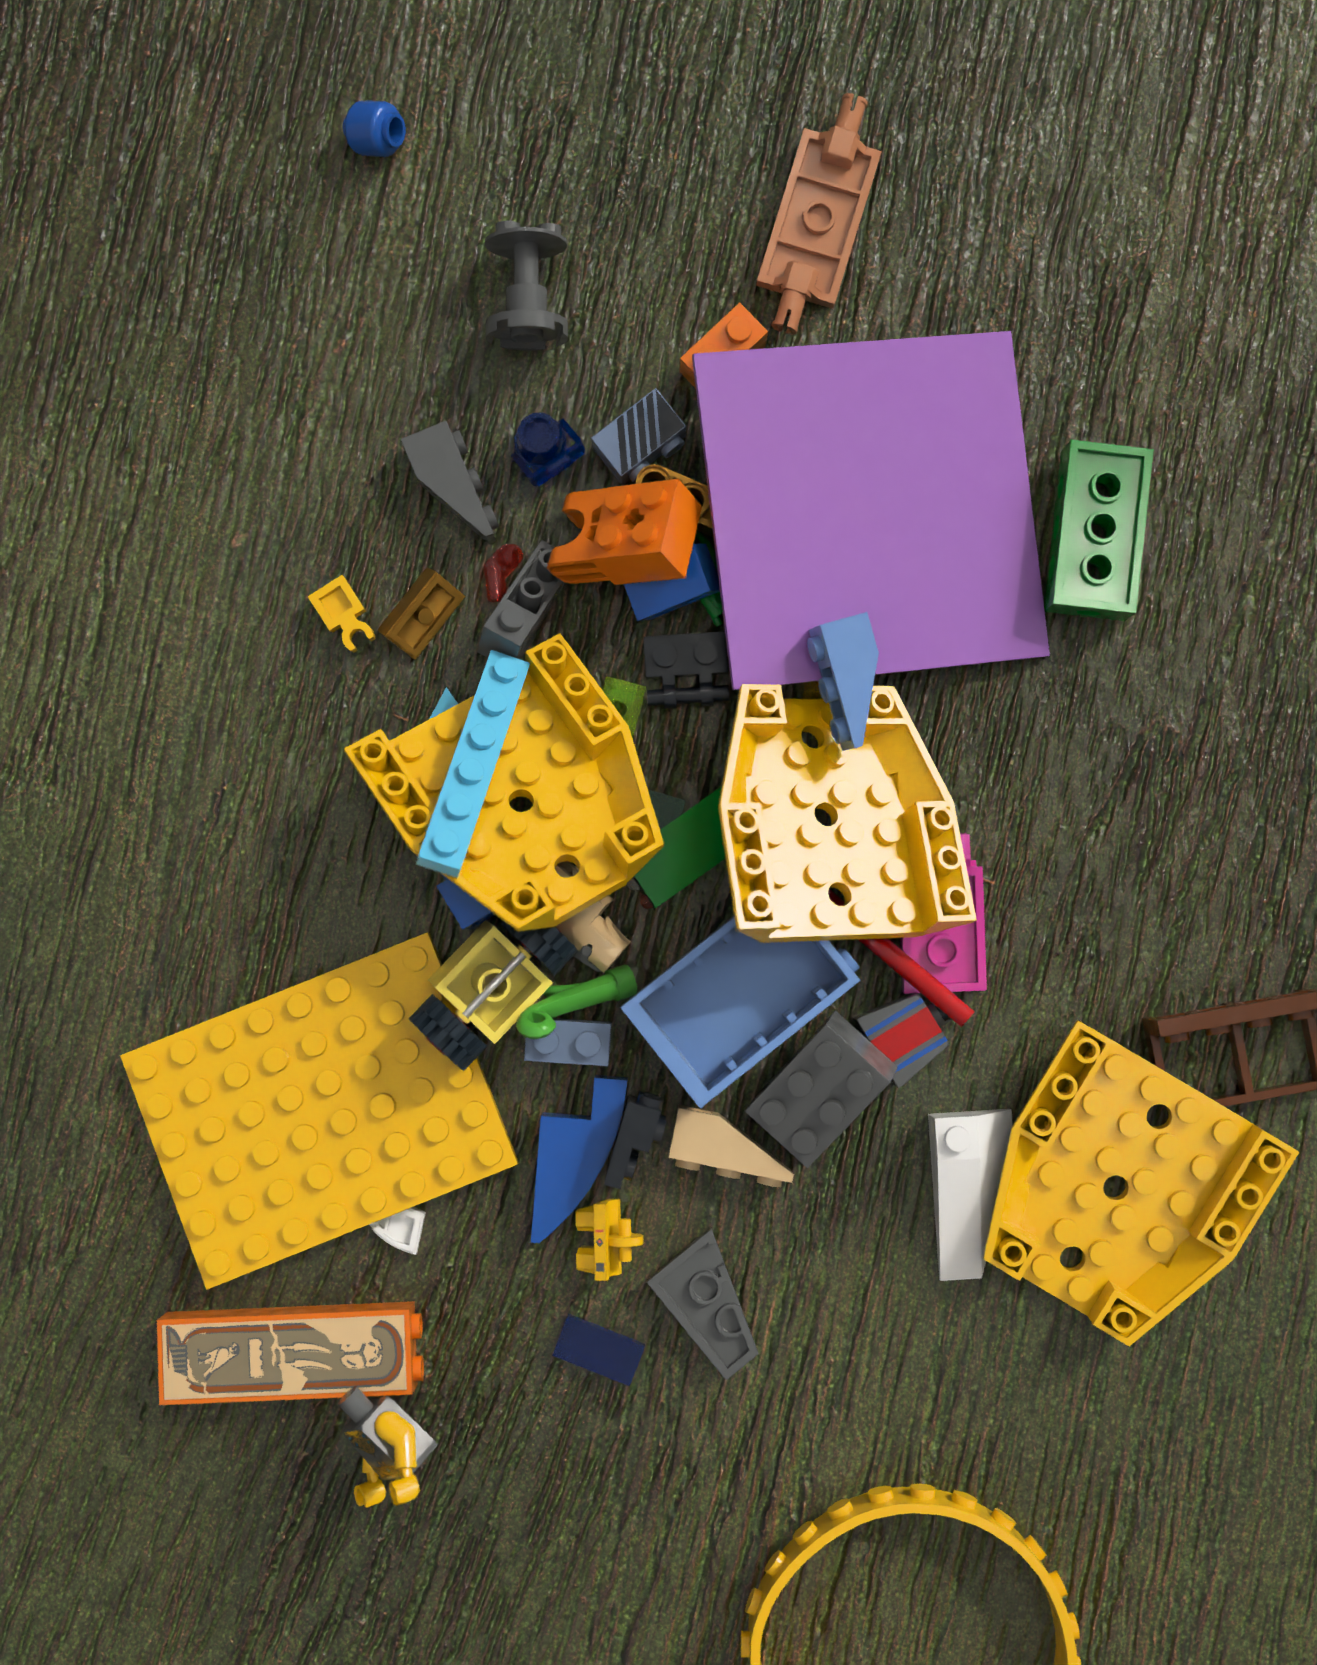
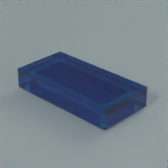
[552,1314,645,1386]

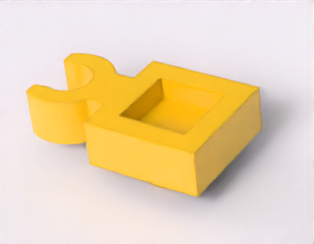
[308,575,375,653]

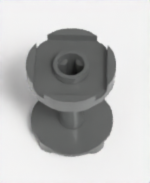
[485,221,568,351]

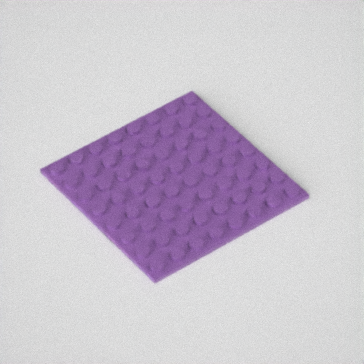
[692,331,1050,690]

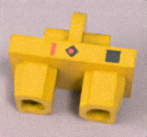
[575,1198,643,1281]

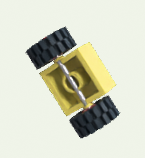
[409,920,578,1071]

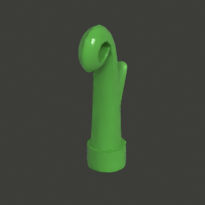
[516,964,637,1039]

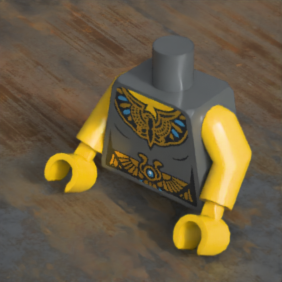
[338,1386,438,1508]

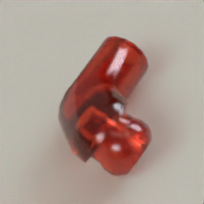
[484,544,523,602]

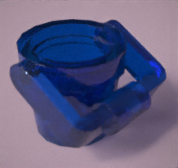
[510,412,585,486]

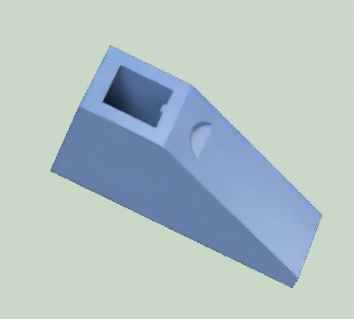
[807,612,879,751]

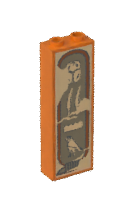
[157,1301,424,1405]

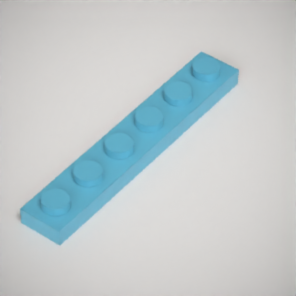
[416,650,530,878]

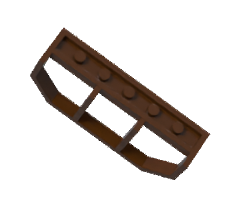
[1142,988,1317,1106]

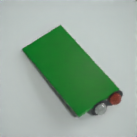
[627,786,726,910]

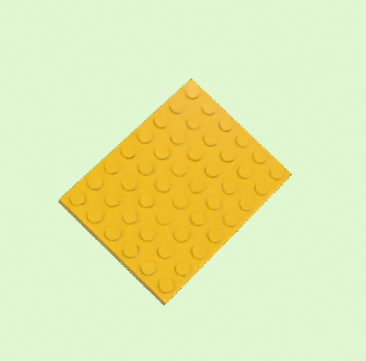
[120,932,519,1290]

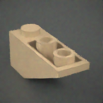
[668,1104,794,1187]

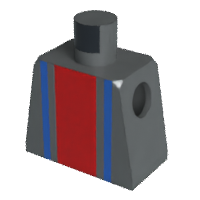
[853,993,952,1088]

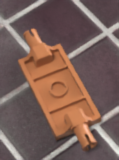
[756,93,882,335]

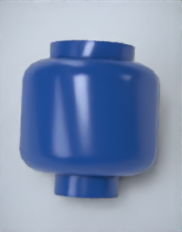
[343,100,406,157]

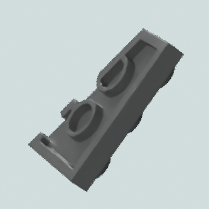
[647,1227,759,1381]

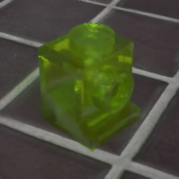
[603,676,647,738]

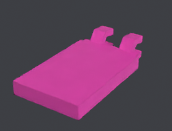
[900,833,987,994]

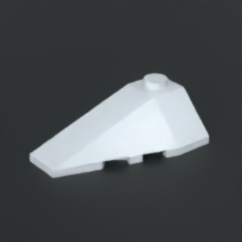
[928,1109,1013,1281]

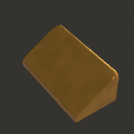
[378,568,466,660]

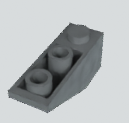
[401,421,499,545]
[477,540,565,659]

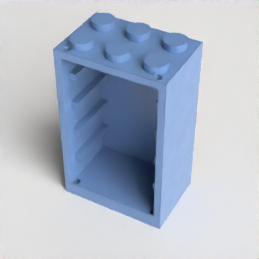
[620,915,861,1108]

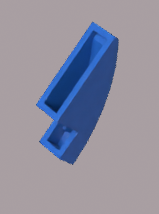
[531,1075,628,1243]

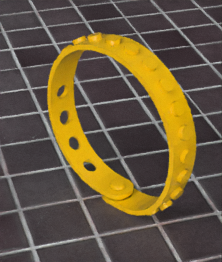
[740,1484,1081,1665]

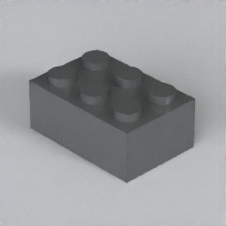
[745,1010,898,1168]

